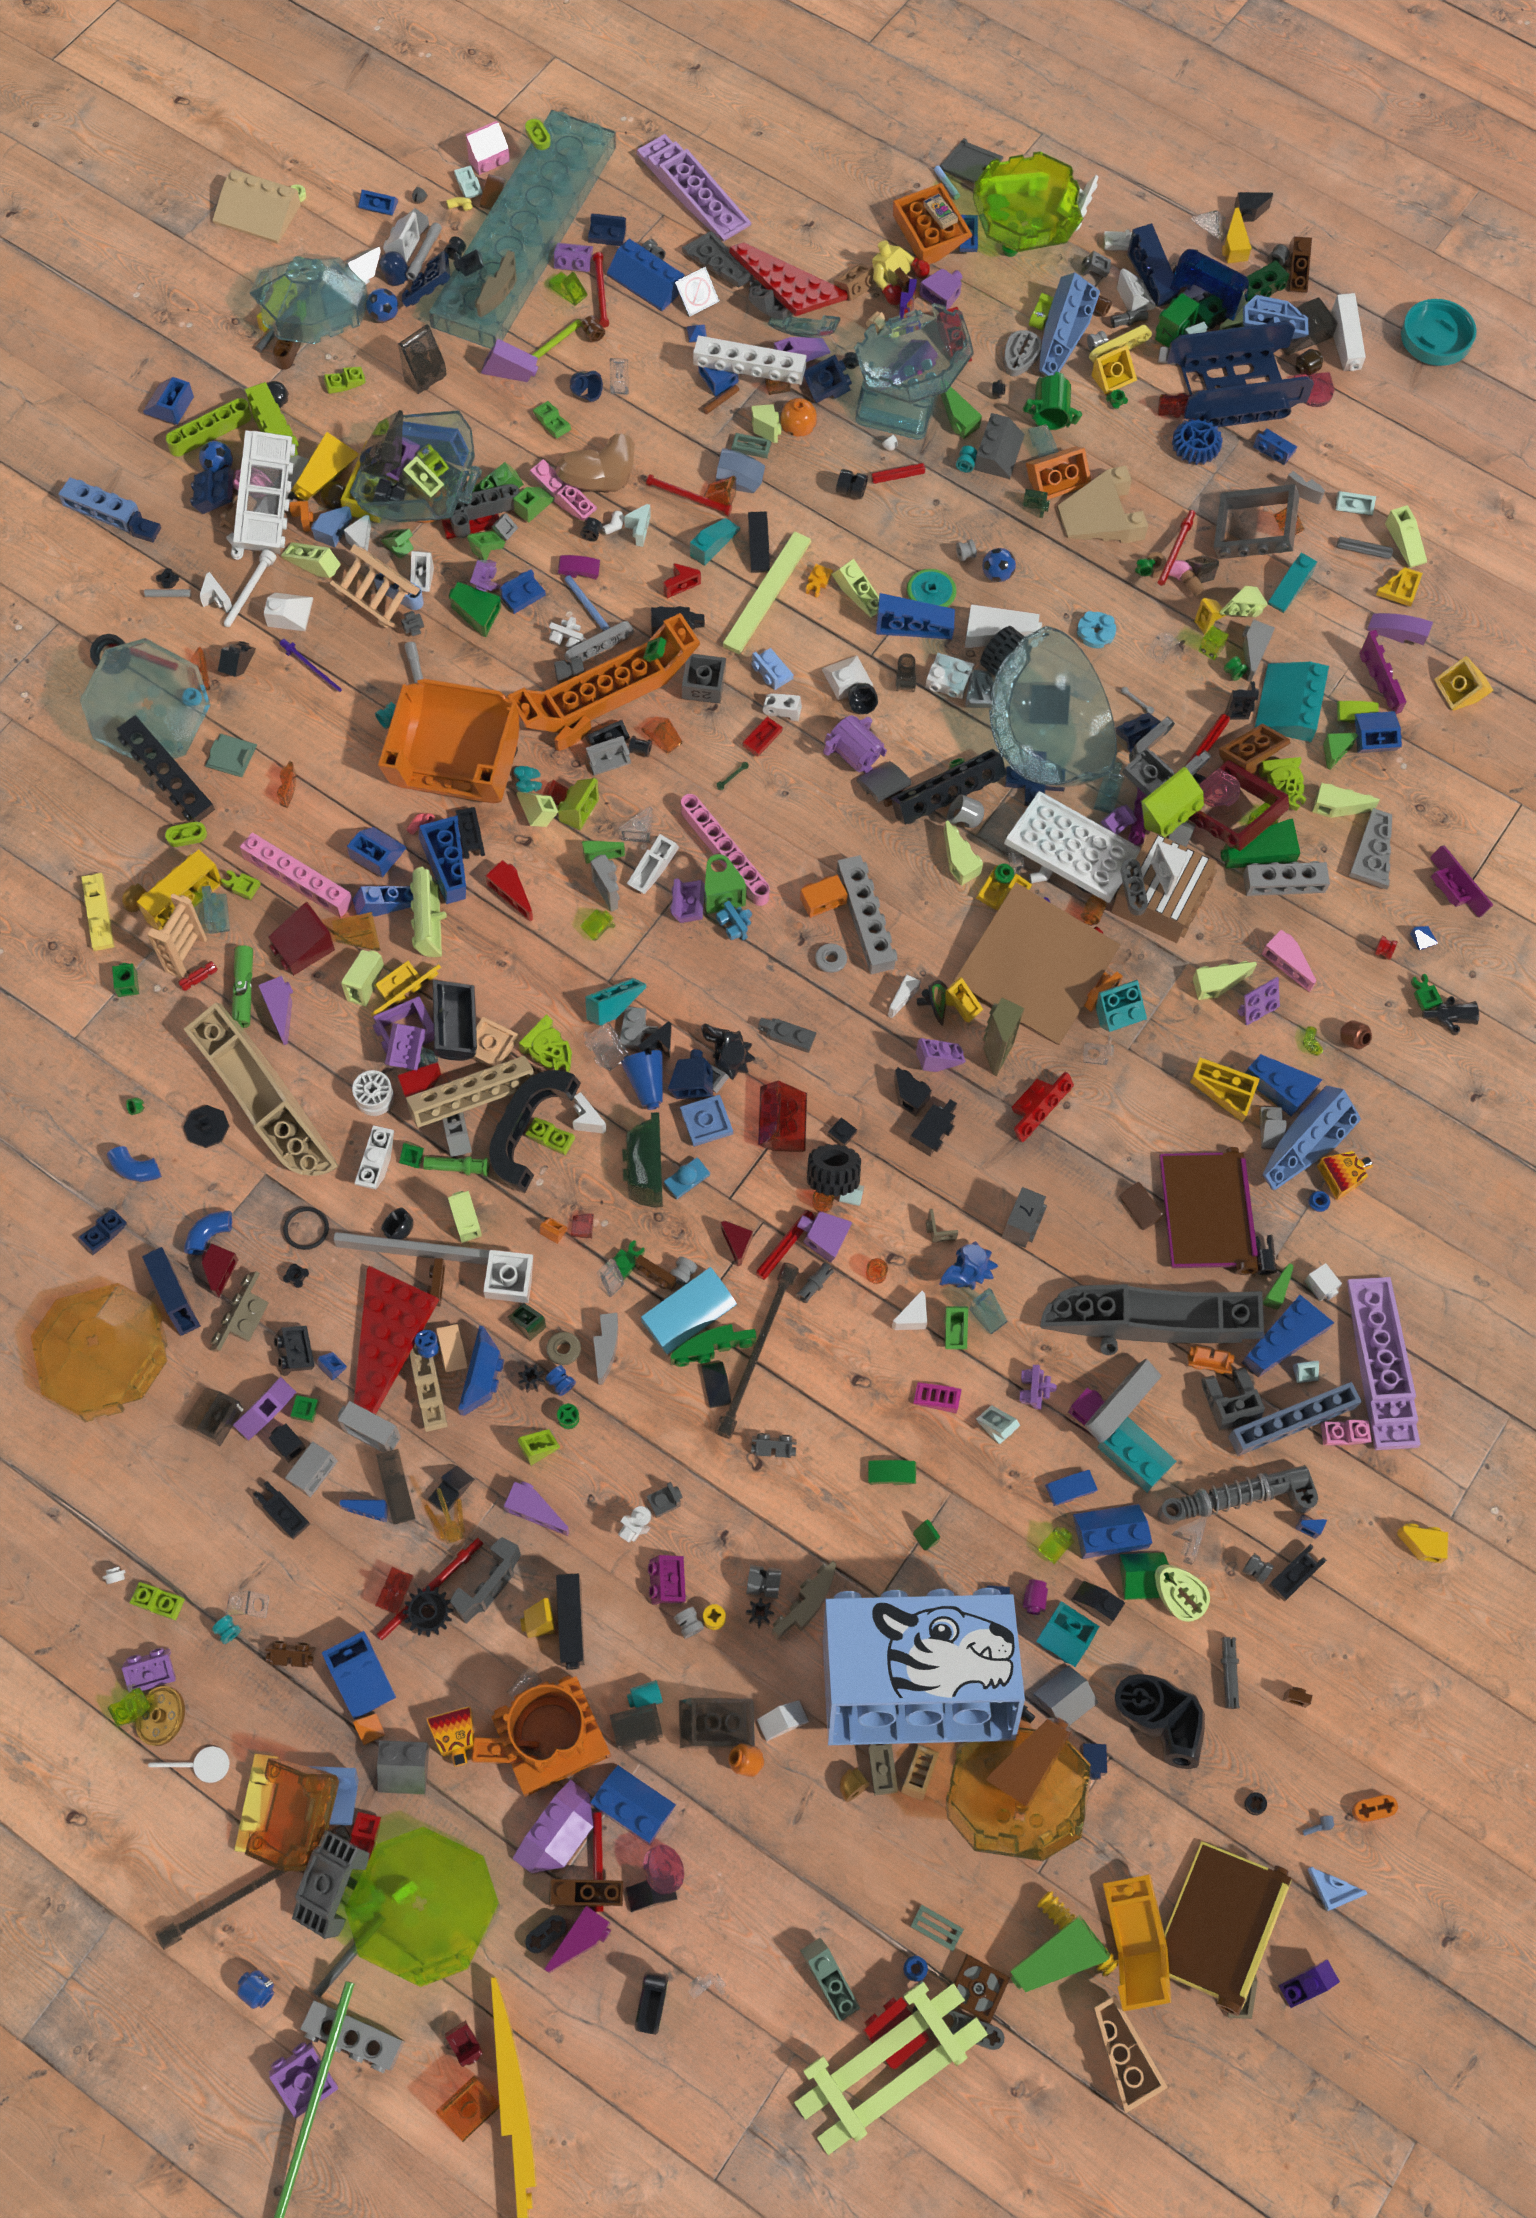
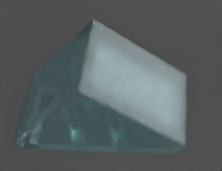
[969,1288,1008,1334]

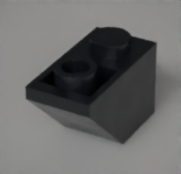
[218,641,256,677]
[894,1067,932,1117]

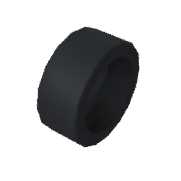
[90,634,131,674]

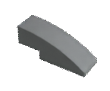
[593,1313,619,1385]

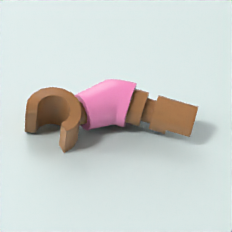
[1146,552,1205,597]

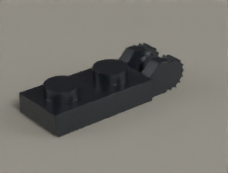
[253,1481,310,1540]

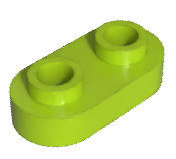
[525,119,551,150]
[165,822,207,847]

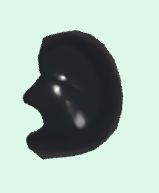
[266,381,289,408]
[848,683,878,715]
[381,1207,413,1240]

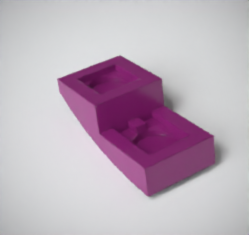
[558,555,600,580]

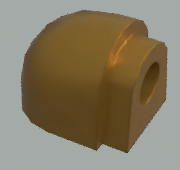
[122,883,147,912]
[839,1767,870,1802]

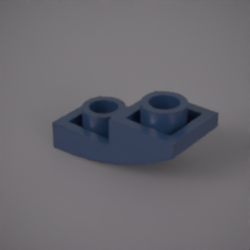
[78,1209,127,1255]

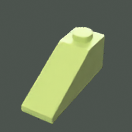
[281,542,341,578]

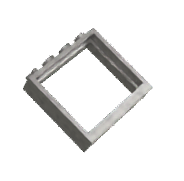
[1214,484,1299,559]

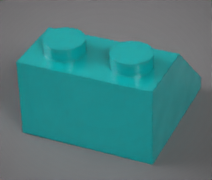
[1036,1601,1100,1667]

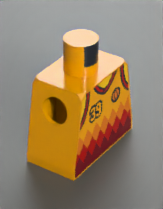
[1317,1151,1373,1201]
[427,1706,474,1767]

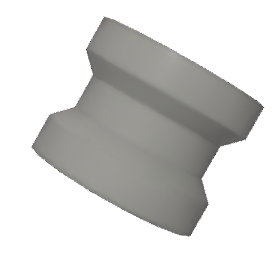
[1087,331,1108,352]
[956,539,977,562]

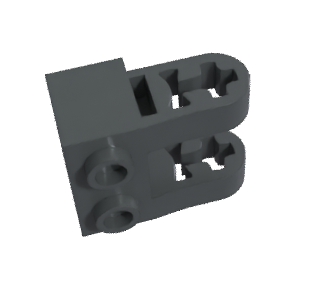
[1201,1367,1265,1431]

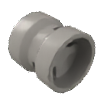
[670,1256,698,1286]
[674,1607,704,1639]

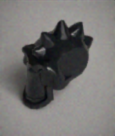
[701,1023,755,1079]

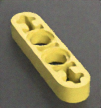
[1089,325,1152,364]

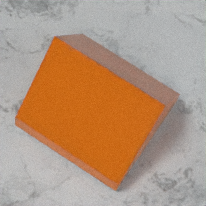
[540,1218,568,1244]

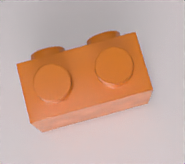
[800,875,848,918]

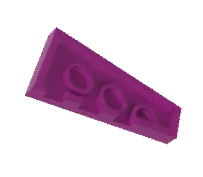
[1359,630,1407,714]

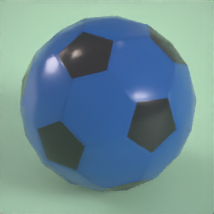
[366,288,399,322]
[199,441,233,473]
[982,548,1016,582]

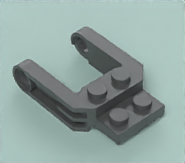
[1122,716,1211,796]

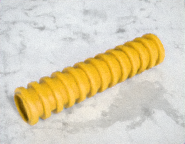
[1037,1891,1119,1977]

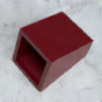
[268,902,335,976]

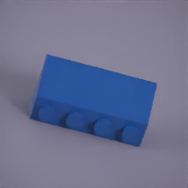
[607,238,685,311]

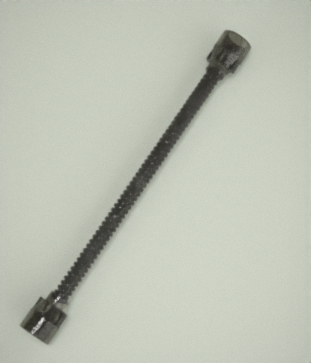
[715,1263,799,1439]
[155,1825,351,1950]

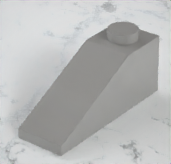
[1242,619,1275,682]
[443,1112,472,1157]

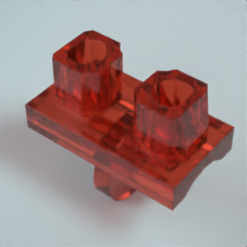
[1158,393,1192,418]
[375,1567,414,1615]

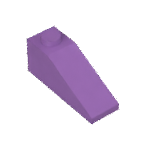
[258,976,293,1045]
[504,1481,569,1536]

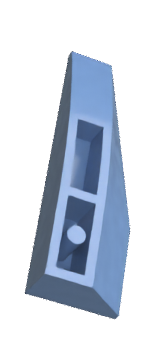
[1039,272,1100,376]
[1263,1085,1361,1190]

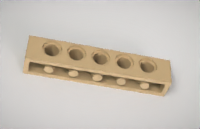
[406,1056,534,1128]

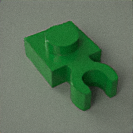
[1411,974,1443,1011]
[607,1240,645,1280]

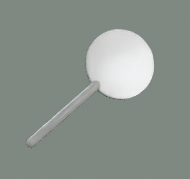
[148,1746,230,1783]

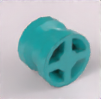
[212,1615,242,1644]

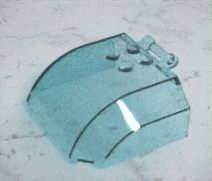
[350,410,482,522]

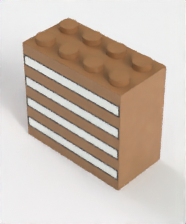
[1111,831,1217,943]

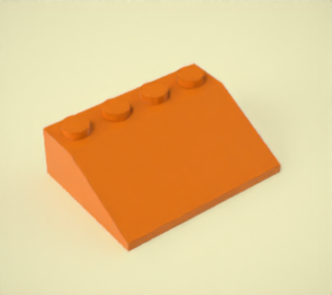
[893,183,972,265]

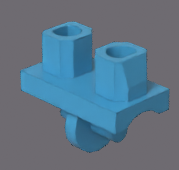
[716,901,752,941]

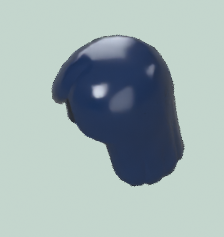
[379,251,409,286]
[569,370,603,402]

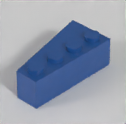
[876,593,955,639]
[419,815,466,904]

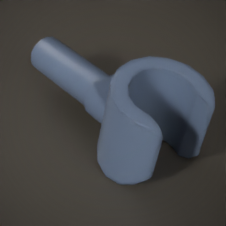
[1302,1816,1334,1836]

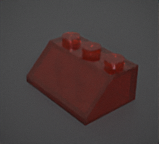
[758,1080,807,1152]

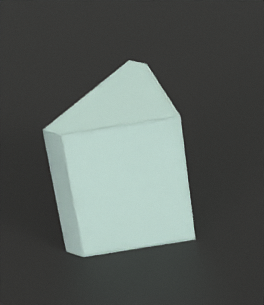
[839,1185,864,1206]
[1293,1361,1319,1383]

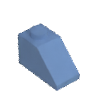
[311,506,352,547]

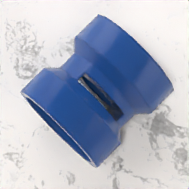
[545,1365,576,1396]

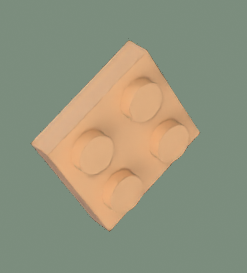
[473,1017,519,1067]

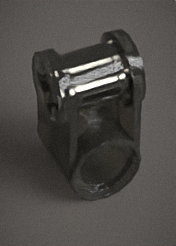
[895,653,916,692]

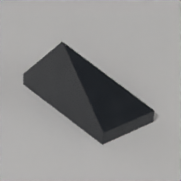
[701,1362,731,1408]

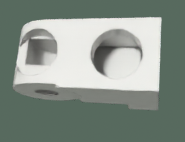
[763,694,802,721]

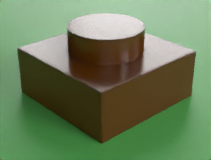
[1283,1687,1313,1708]

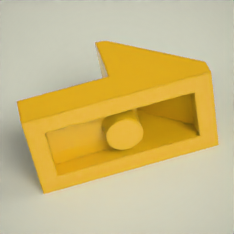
[1194,598,1226,635]
[946,977,983,1022]

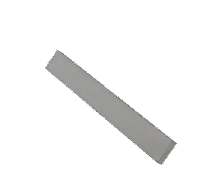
[334,1232,490,1265]

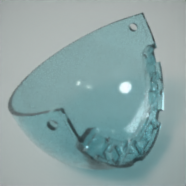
[989,626,1117,787]

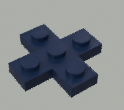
[1005,751,1065,806]

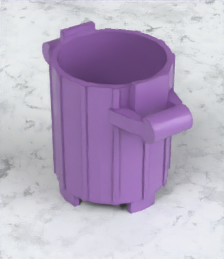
[823,715,887,773]

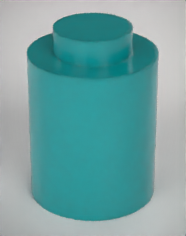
[627,1680,663,1711]

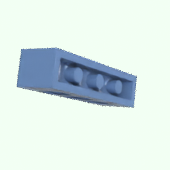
[58,477,139,532]

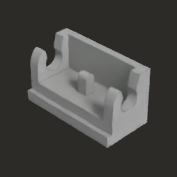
[586,736,631,776]
[285,1441,338,1498]

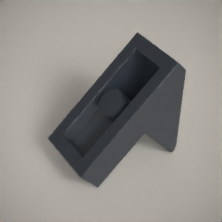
[637,1021,672,1058]
[428,1466,475,1515]

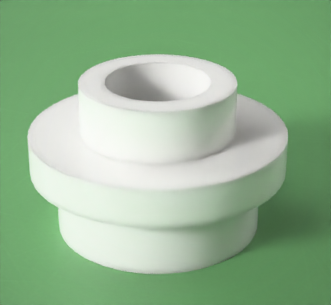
[102,1567,126,1585]

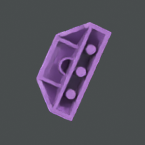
[513,1779,593,1874]

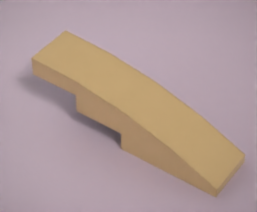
[410,1344,448,1432]

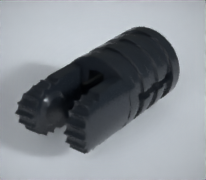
[1255,1235,1277,1276]

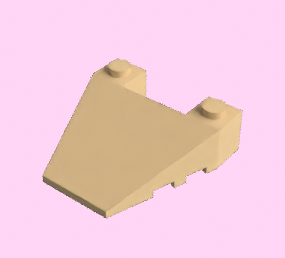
[1057,466,1148,543]

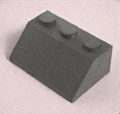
[974,413,1025,479]

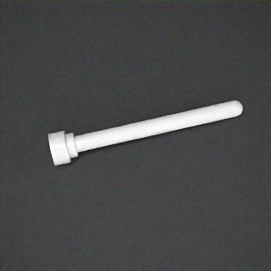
[224,549,277,627]

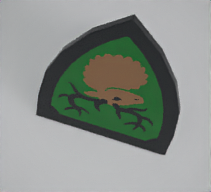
[917,980,948,1026]

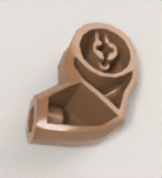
[555,434,635,492]

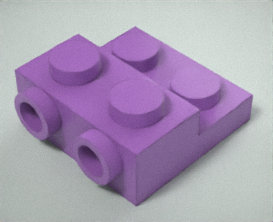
[269,2042,338,2119]

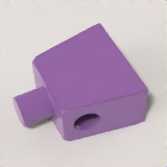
[919,269,963,311]
[797,1212,852,1263]

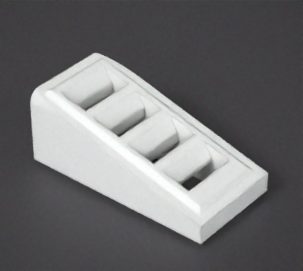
[888,975,921,1018]

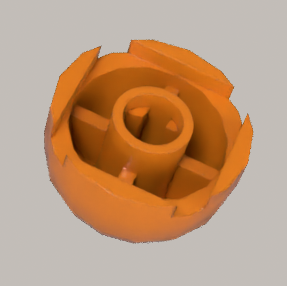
[780,398,817,437]

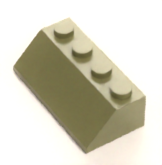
[983,998,1025,1076]

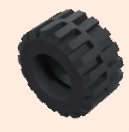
[980,626,1030,679]
[807,1144,861,1196]

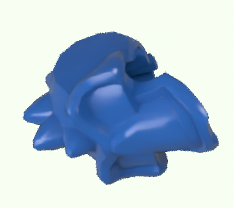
[939,1241,998,1290]

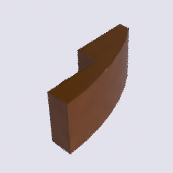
[480,174,506,212]

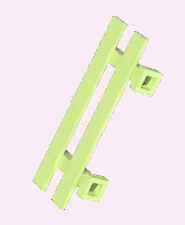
[794,1981,988,2155]

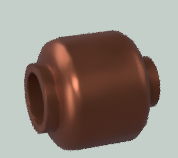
[1340,1020,1372,1050]

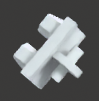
[549,617,586,649]
[618,1506,651,1542]

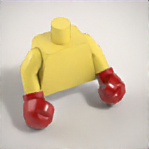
[872,241,930,306]

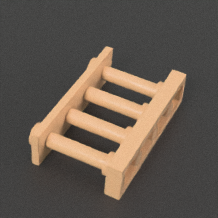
[330,544,420,628]
[147,894,207,979]

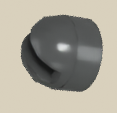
[412,187,428,204]
[1100,1336,1118,1355]

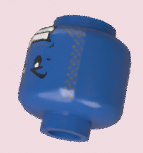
[237,1970,274,2009]

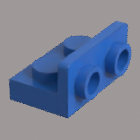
[1253,428,1297,465]
[500,569,546,614]

